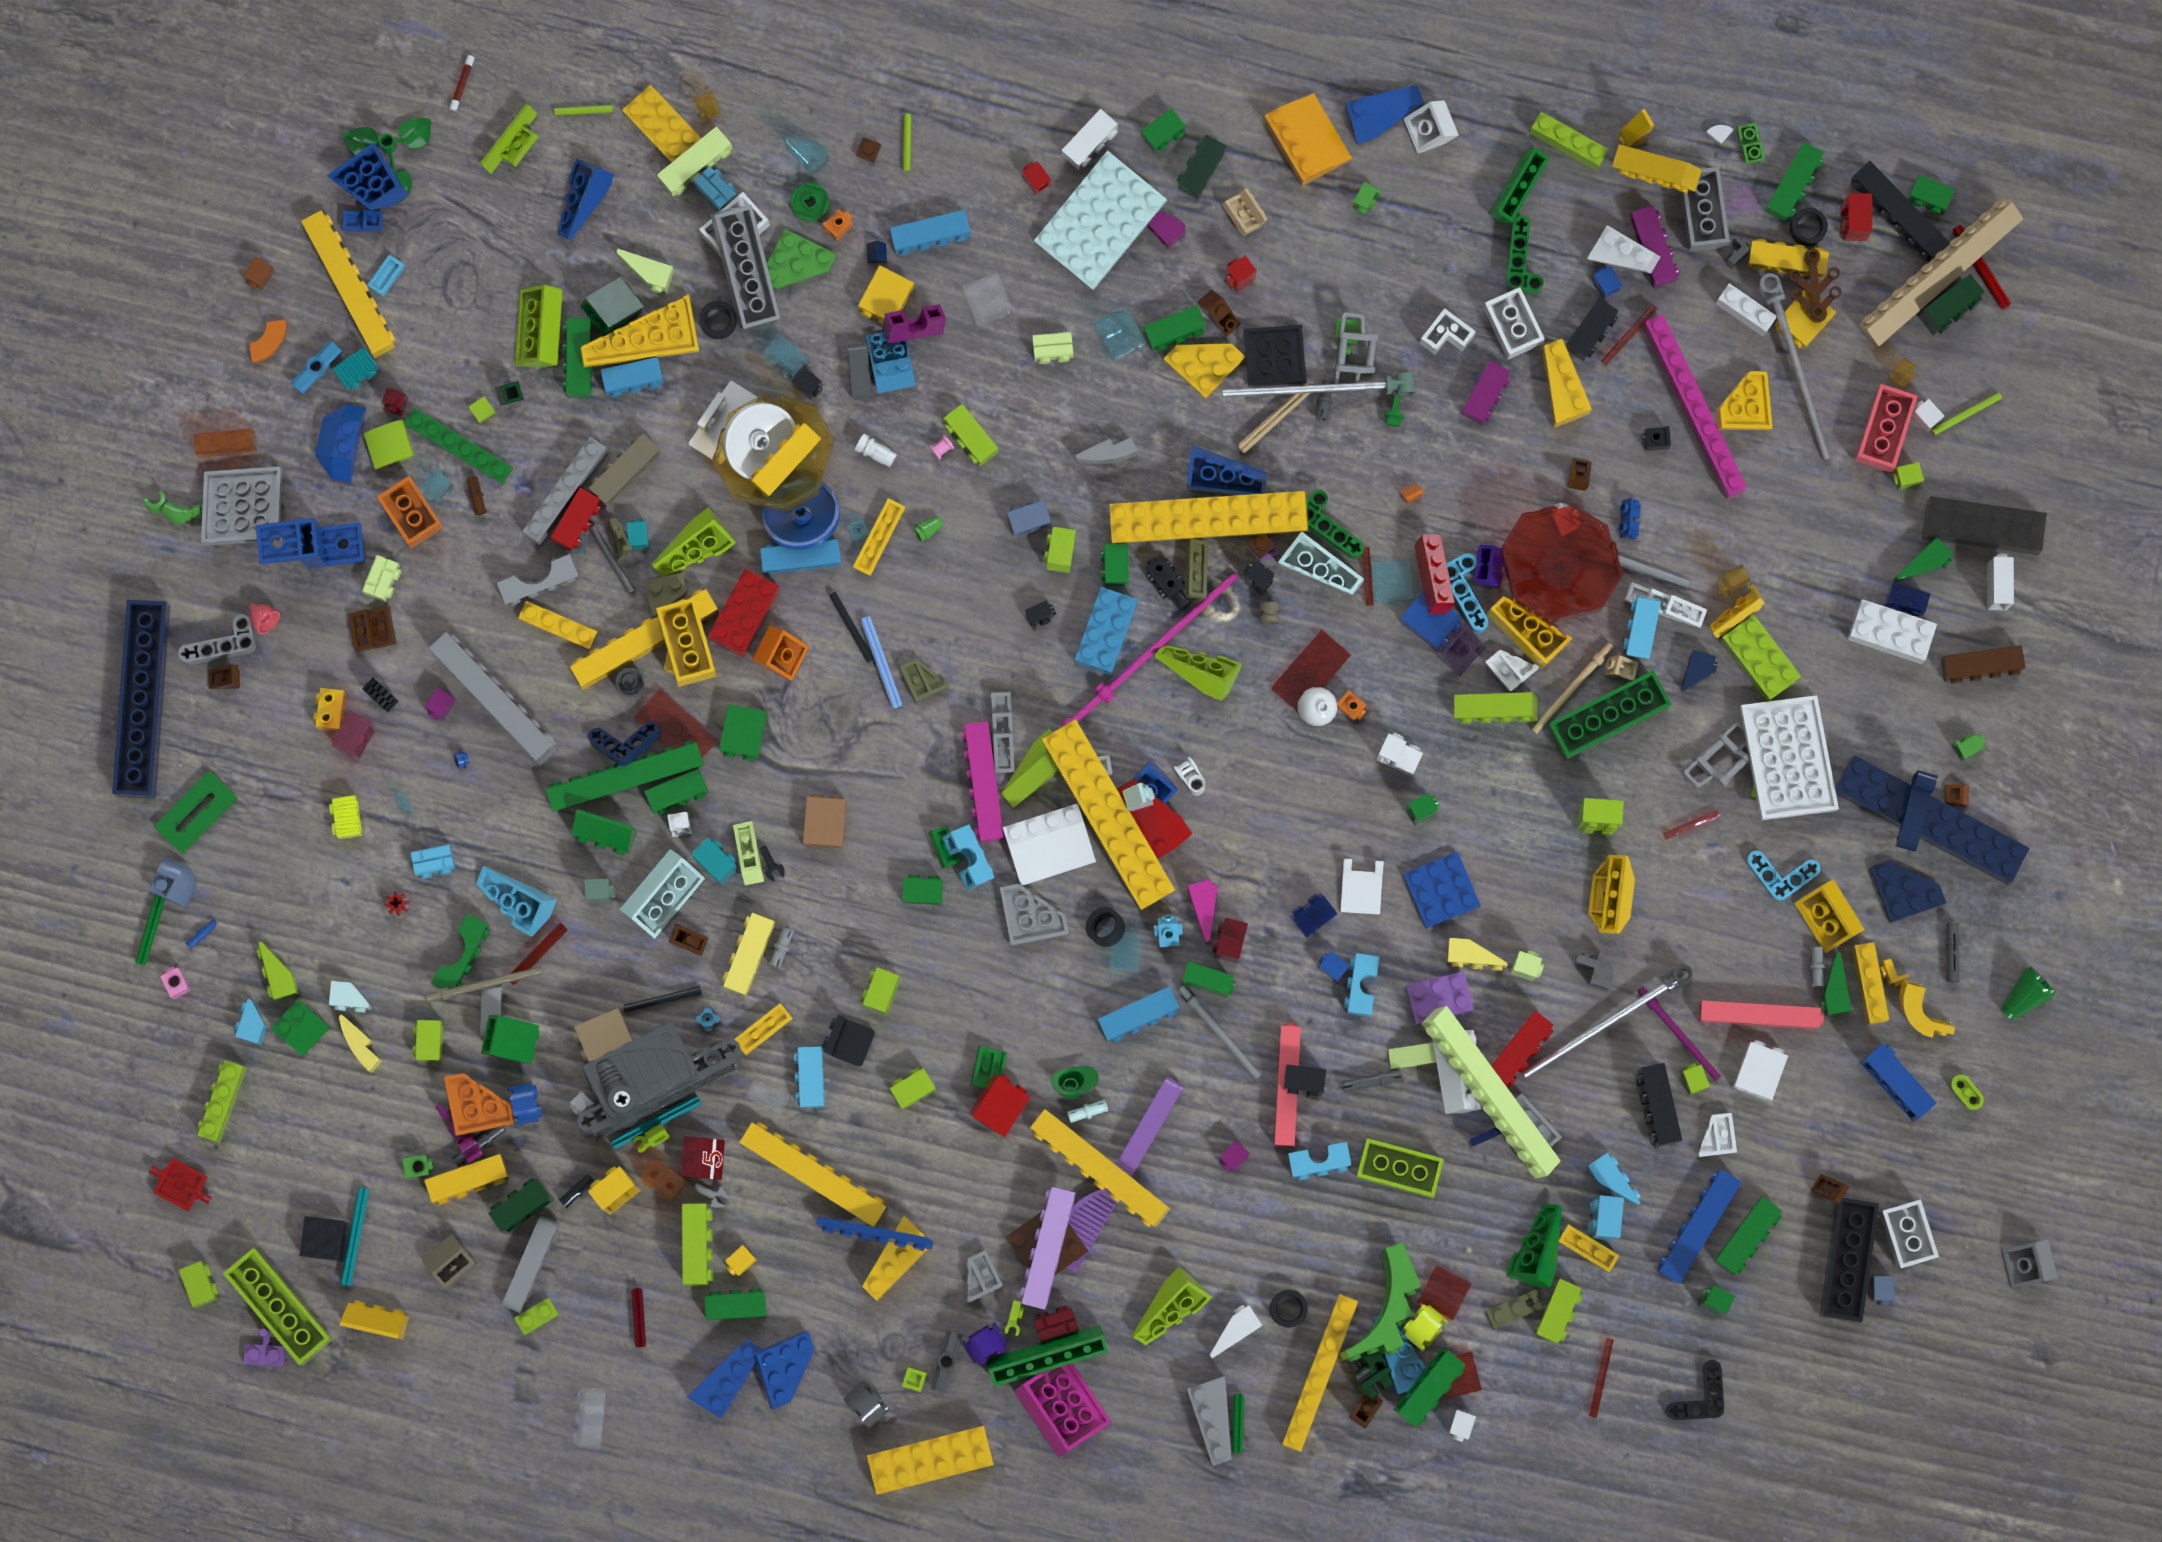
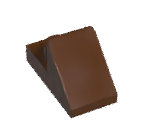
[1567,458,1592,491]
[209,664,240,689]
[668,924,708,956]
[1349,1394,1383,1429]

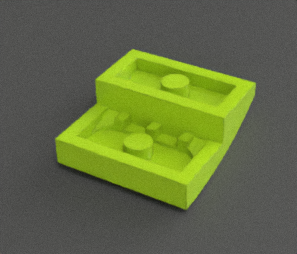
[363,420,415,470]

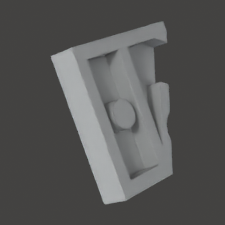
[967,1250,1003,1303]

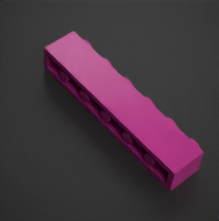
[961,721,1004,843]

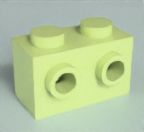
[1510,951,1544,981]

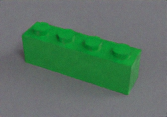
[1764,142,1824,223]
[1488,147,1549,224]
[563,318,592,398]
[1714,1196,1782,1275]
[1393,1347,1465,1428]

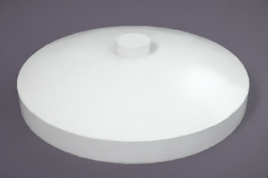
[723,403,796,480]

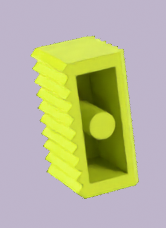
[329,795,363,839]

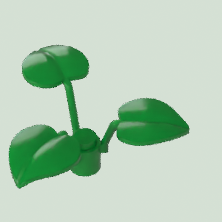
[344,118,431,203]

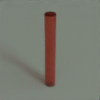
[1362,547,1374,606]
[1663,810,1720,840]

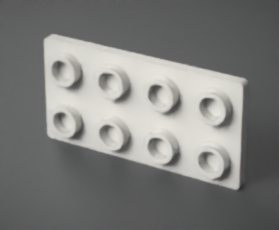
[689,381,763,465]

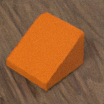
[1400,483,1424,504]

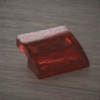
[1417,1265,1472,1321]

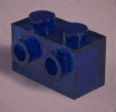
[1884,583,1931,617]
[1290,893,1338,938]

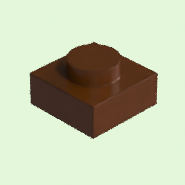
[856,137,881,163]
[1248,534,1276,560]

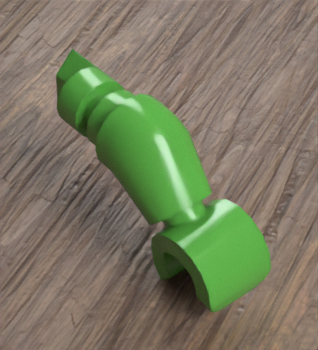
[144,491,203,524]

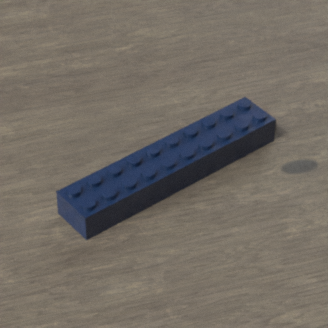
[112,600,170,799]
[1835,755,2030,885]

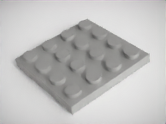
[201,467,283,546]

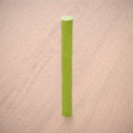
[1931,392,2002,436]

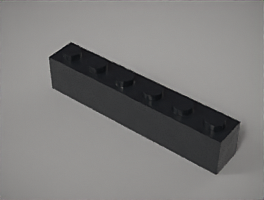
[1851,161,1950,262]

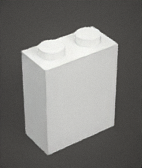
[1987,554,2014,611]
[1732,1040,1788,1102]

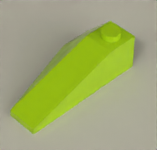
[652,507,736,577]
[1001,729,1059,809]
[1132,1267,1212,1345]

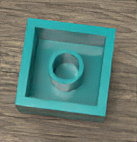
[691,837,738,886]

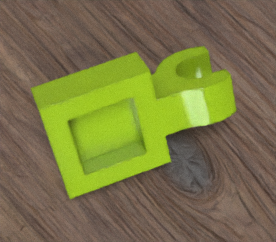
[632,1124,670,1153]
[1005,1300,1024,1337]

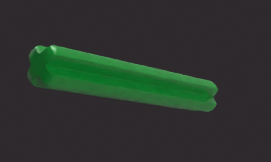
[135,894,165,966]

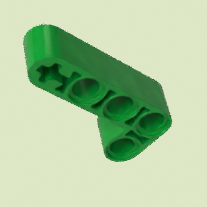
[1506,215,1544,295]
[1307,490,1364,560]

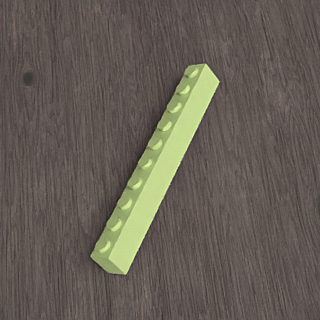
[1421,1006,1561,1179]

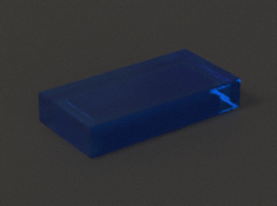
[1468,1127,1502,1148]

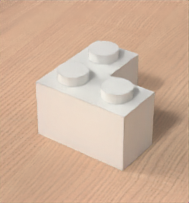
[1420,308,1476,355]
[1377,733,1423,777]

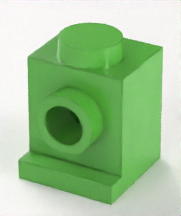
[1352,182,1381,215]
[1952,733,1985,761]

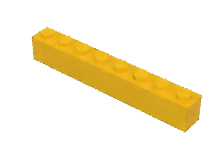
[301,210,396,358]
[570,589,719,690]
[1030,1109,1171,1227]
[739,1122,887,1227]
[1281,1294,1358,1452]

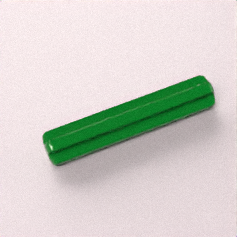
[1232,1394,1244,1453]

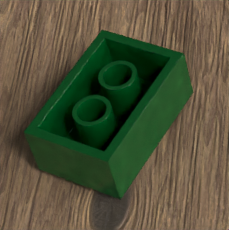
[1919,274,1985,336]
[488,1178,555,1235]

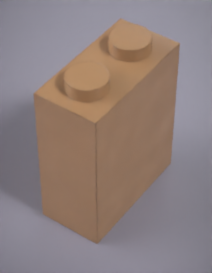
[803,794,847,849]

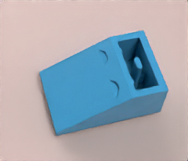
[866,332,916,394]

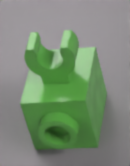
[1335,320,1361,356]

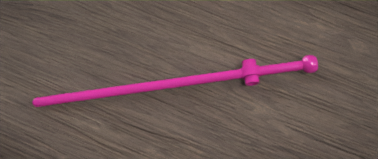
[1061,573,1238,727]

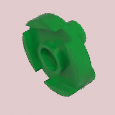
[791,183,830,222]

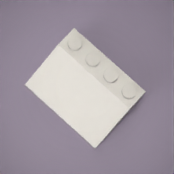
[1003,803,1096,886]

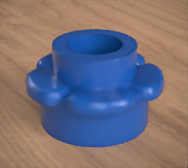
[454,750,470,768]

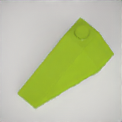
[1155,645,1242,701]

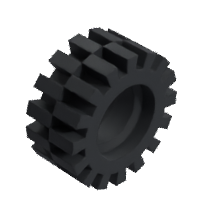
[362,677,399,712]

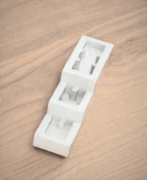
[1623,582,1707,628]

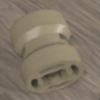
[1259,602,1280,625]

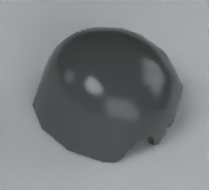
[615,667,645,697]

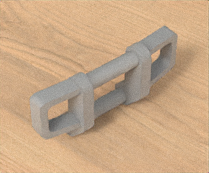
[1334,312,1379,384]
[1683,722,1750,789]

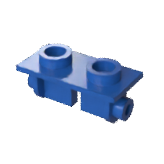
[1618,498,1641,540]

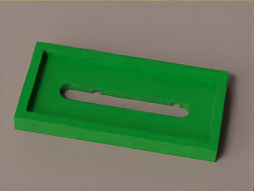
[154,771,238,855]

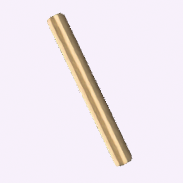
[1238,383,1310,453]

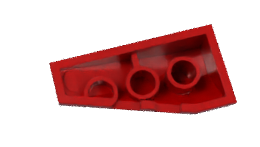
[1117,778,1193,859]

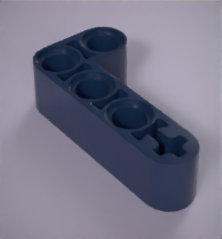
[1896,770,1938,852]

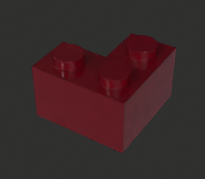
[1212,918,1248,964]

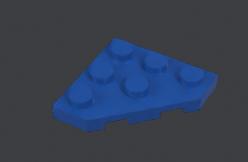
[753,1330,814,1410]

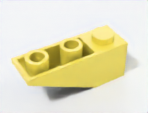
[1447,938,1508,971]

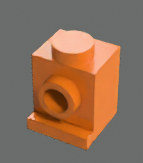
[822,209,853,242]
[1337,690,1367,722]

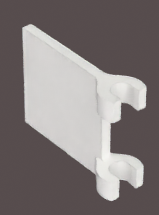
[1340,859,1384,914]

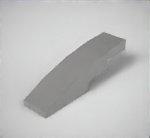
[991,691,1015,773]

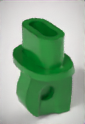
[1384,395,1404,427]

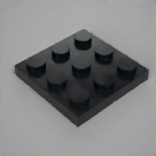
[1244,325,1307,387]

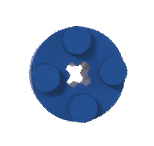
[507,1083,542,1126]

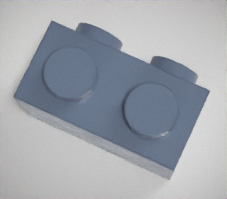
[1007,499,1051,538]

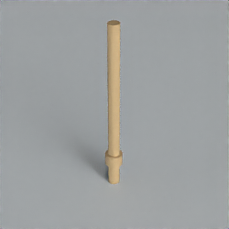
[1531,642,1614,734]

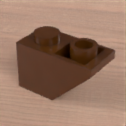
[1197,289,1240,336]

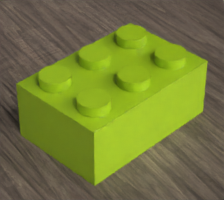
[1577,798,1624,835]

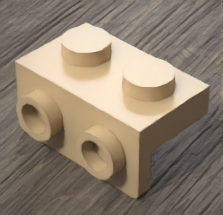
[1222,188,1267,236]

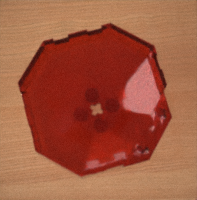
[1500,505,1623,624]

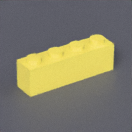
[722,913,775,997]

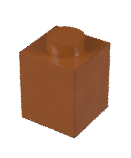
[243,257,275,290]

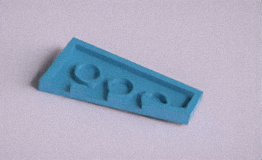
[1372,1316,1426,1395]

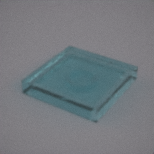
[1371,560,1414,603]

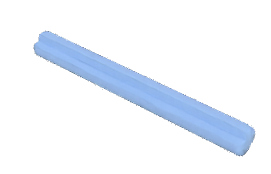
[861,616,902,709]

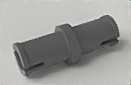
[1315,380,1334,421]

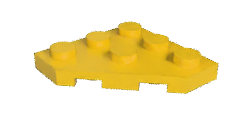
[1163,344,1245,399]
[1716,371,1773,430]

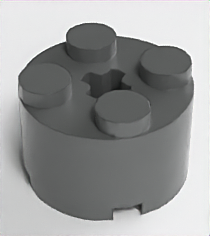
[843,1380,891,1428]

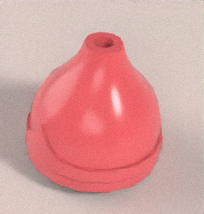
[248,603,280,634]

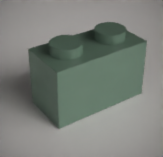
[585,879,616,904]

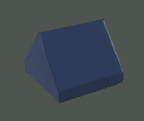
[867,241,887,263]

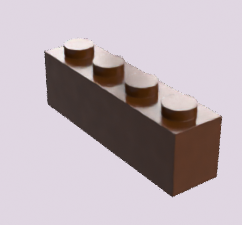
[1941,645,2026,684]

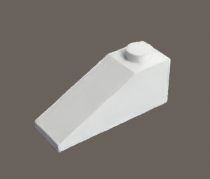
[1209,1305,1262,1359]

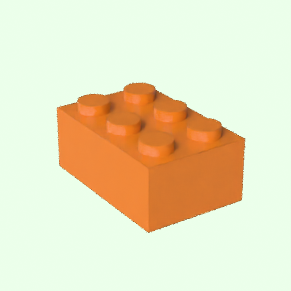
[377,476,444,549]

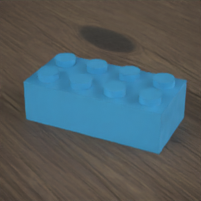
[1075,587,1138,676]

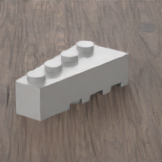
[1187,1376,1232,1466]

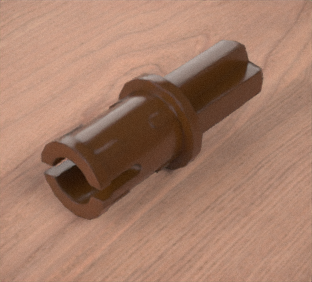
[467,476,487,516]

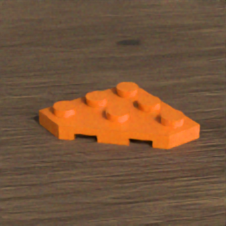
[443,1073,515,1136]

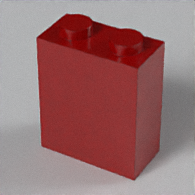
[969,1074,1030,1137]

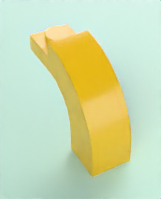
[1899,980,1955,1038]

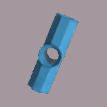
[290,340,342,394]

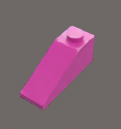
[1187,879,1219,944]

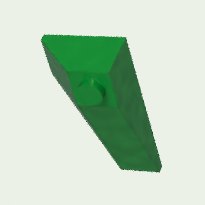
[1506,1204,1562,1288]

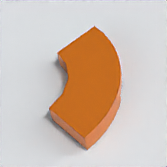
[249,319,287,364]

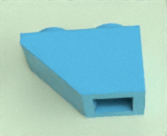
[234,999,267,1045]

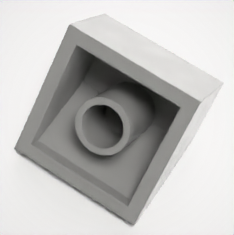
[2002,1239,2058,1289]

